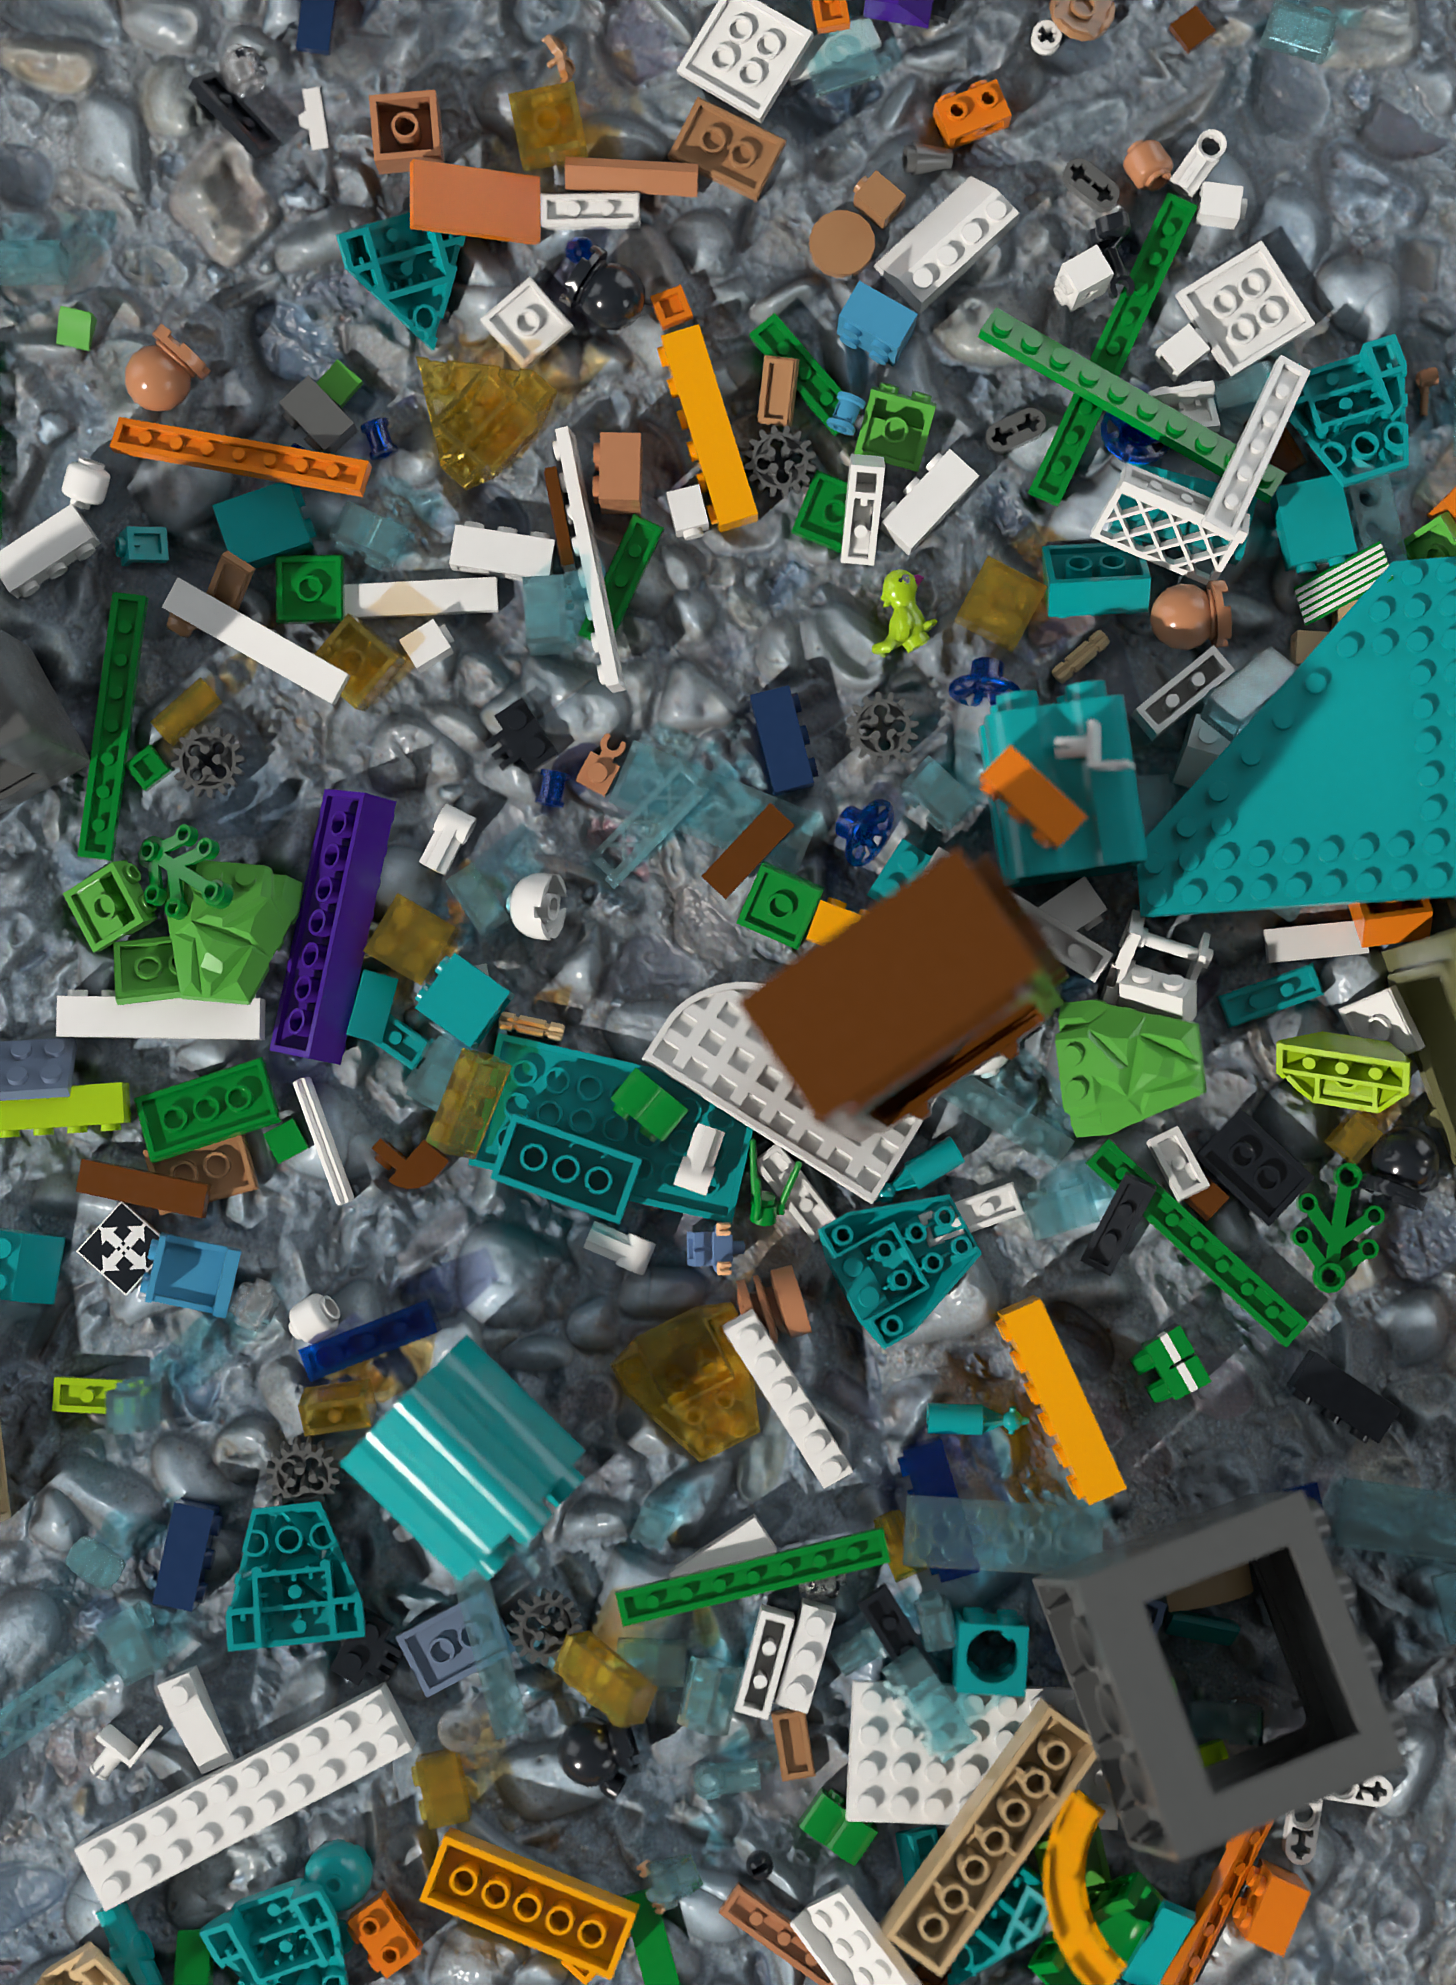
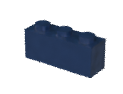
[750,685,819,796]
[152,1498,223,1612]

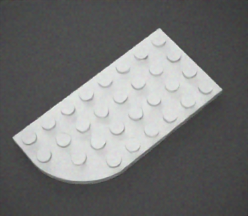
[642,982,938,1204]

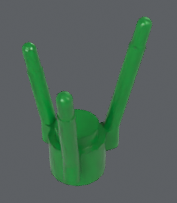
[749,1138,802,1226]

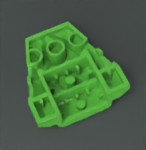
[164,860,303,1005]
[1055,999,1207,1137]

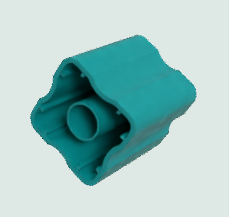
[978,680,1148,888]
[340,1334,585,1582]

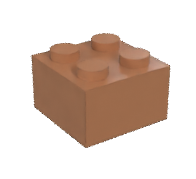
[369,89,444,174]
[592,432,643,515]

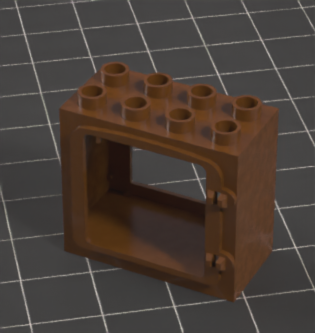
[736,848,1069,1143]

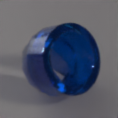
[565,237,593,264]

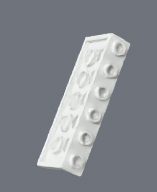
[790,1884,922,1985]

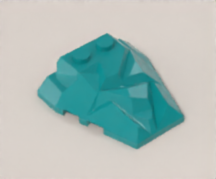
[1266,333,1409,488]
[225,1501,366,1652]
[199,1878,348,1985]

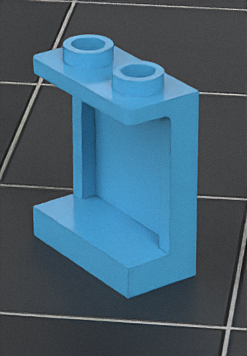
[140,1232,241,1318]

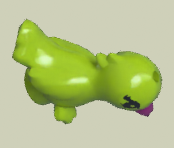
[871,569,938,657]

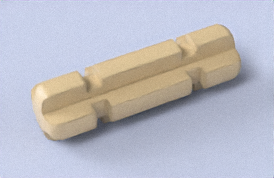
[1052,630,1110,684]
[498,1011,565,1042]

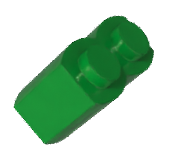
[610,1067,690,1143]
[798,1787,878,1866]

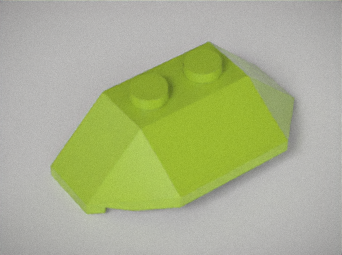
[1276,1031,1412,1114]

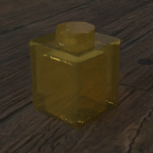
[1324,1111,1383,1164]

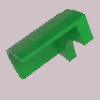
[1028,1871,1165,1985]

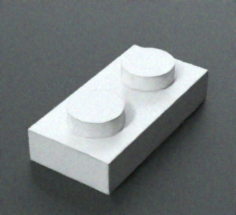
[1146,1126,1210,1202]

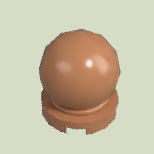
[125,324,211,411]
[1150,579,1232,651]

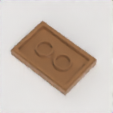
[668,97,786,202]
[143,1134,260,1215]

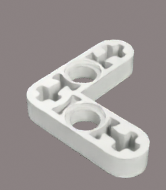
[1282,1775,1393,1865]

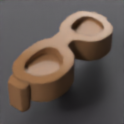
[541,34,575,85]

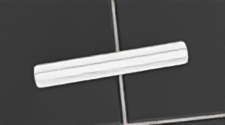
[293,1077,354,1205]

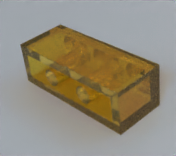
[426,1047,512,1159]
[553,1631,658,1728]

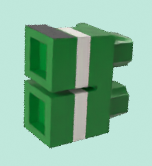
[1129,1323,1212,1403]

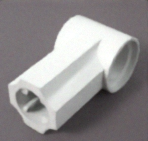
[1168,129,1227,199]
[419,804,477,876]
[674,1123,725,1196]
[583,1221,656,1275]

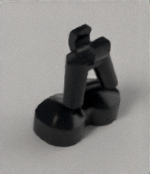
[1089,212,1135,299]

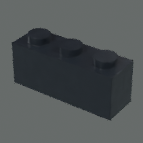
[1287,1350,1401,1444]

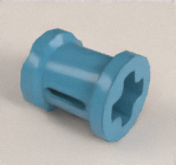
[826,391,866,435]

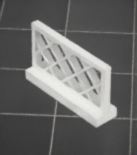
[1090,463,1250,585]

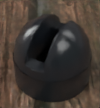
[599,1771,628,1801]
[746,1850,773,1880]

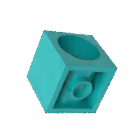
[415,952,515,1050]
[951,1607,1029,1697]

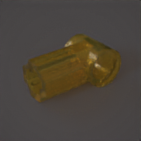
[873,1508,928,1583]

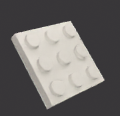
[677,0,814,123]
[1175,241,1315,380]

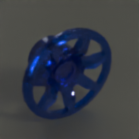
[1100,412,1169,464]
[948,657,1021,707]
[835,799,894,867]

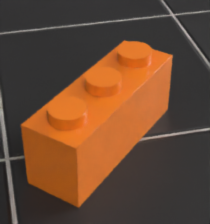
[978,745,1088,851]

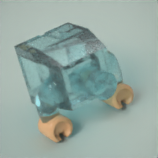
[636,1853,704,1915]

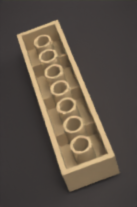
[879,1698,1097,1977]

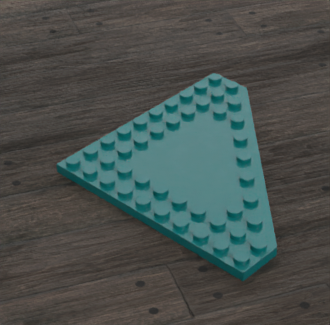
[1137,556,1456,918]

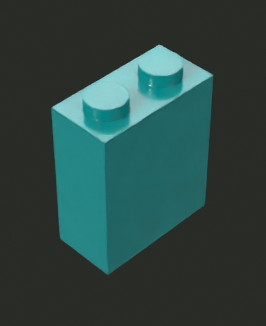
[1270,475,1358,574]
[212,482,317,569]

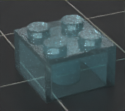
[522,574,577,656]

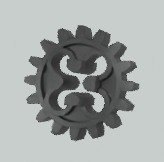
[744,425,816,500]
[846,692,919,766]
[171,725,246,799]
[266,1436,341,1504]
[507,1588,582,1665]

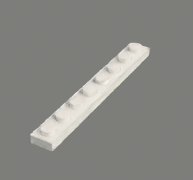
[552,426,626,693]

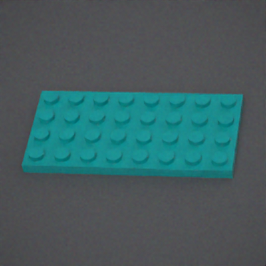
[468,1033,753,1224]

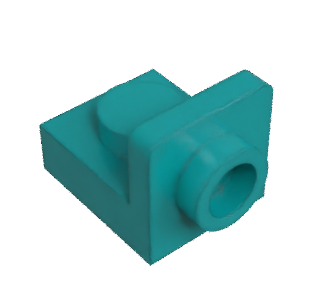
[115,526,169,566]

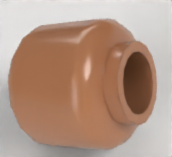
[1123,139,1173,191]

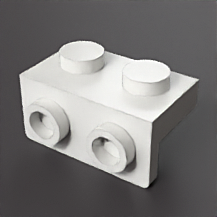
[1148,381,1221,443]

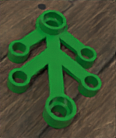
[138,824,234,920]
[1290,1163,1385,1293]

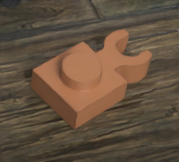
[575,733,626,797]

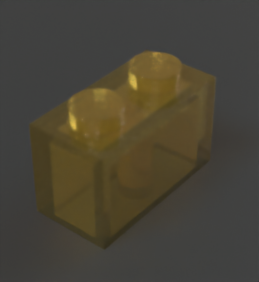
[298,1378,377,1436]
[411,1747,473,1830]

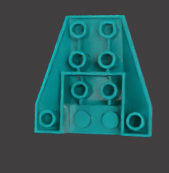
[818,1194,982,1349]

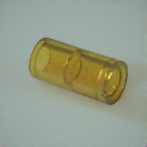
[150,677,223,746]

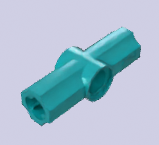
[95,1901,166,1985]

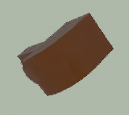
[372,1138,452,1189]

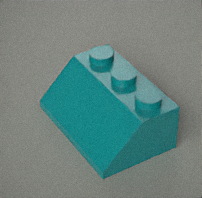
[1042,541,1151,618]

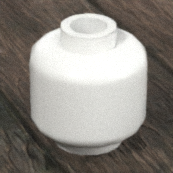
[62,457,110,510]
[288,1294,340,1344]

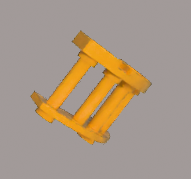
[1043,1789,1128,1985]

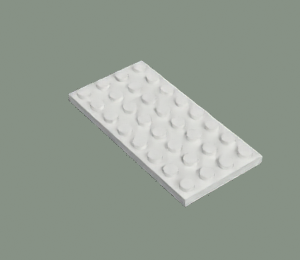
[845,1680,1118,1830]

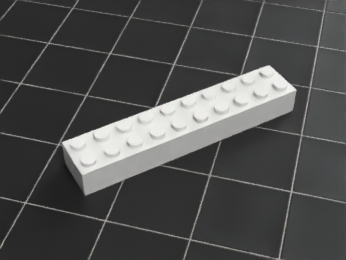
[74,1682,416,1911]

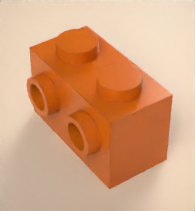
[933,79,1012,149]
[347,1889,424,1979]

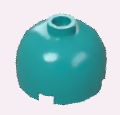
[304,1839,374,1912]

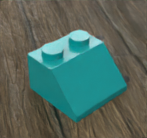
[0,1227,66,1304]

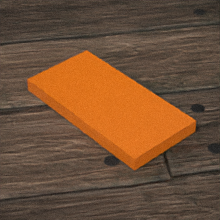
[410,159,540,245]

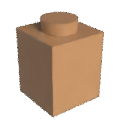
[853,170,906,231]

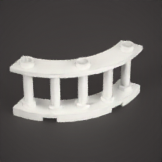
[1099,909,1213,1117]

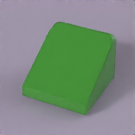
[56,306,97,351]

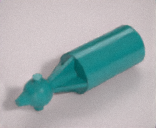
[873,1136,965,1204]
[926,1403,1029,1435]

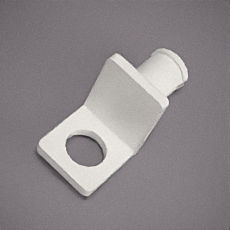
[1055,720,1135,771]
[90,1723,163,1780]

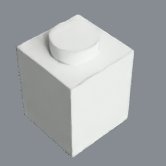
[1194,181,1248,230]
[1154,323,1210,382]
[666,484,709,540]
[399,619,455,674]

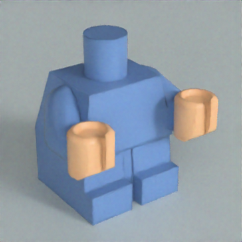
[687,1222,745,1276]

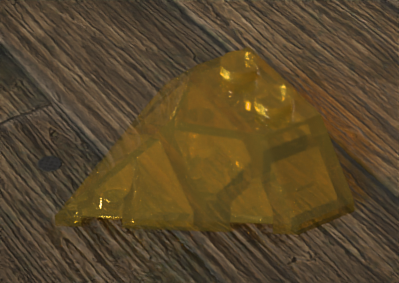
[416,356,558,491]

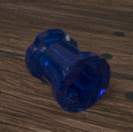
[360,417,399,460]
[535,769,570,809]

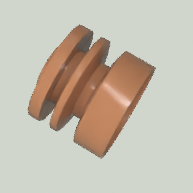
[736,1264,812,1343]

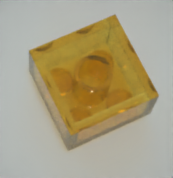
[508,81,588,172]
[954,556,1048,652]
[315,613,408,711]
[363,893,460,986]

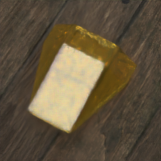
[610,1302,760,1463]

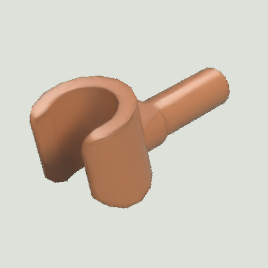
[1415,367,1439,416]

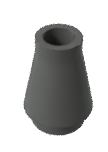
[902,141,953,176]

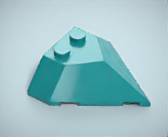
[336,211,466,351]
[948,1862,1049,1985]

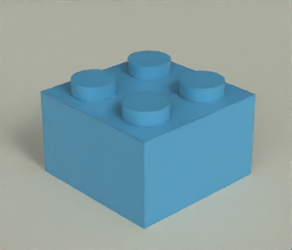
[837,281,918,367]

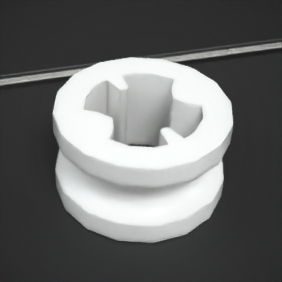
[1031,20,1062,55]

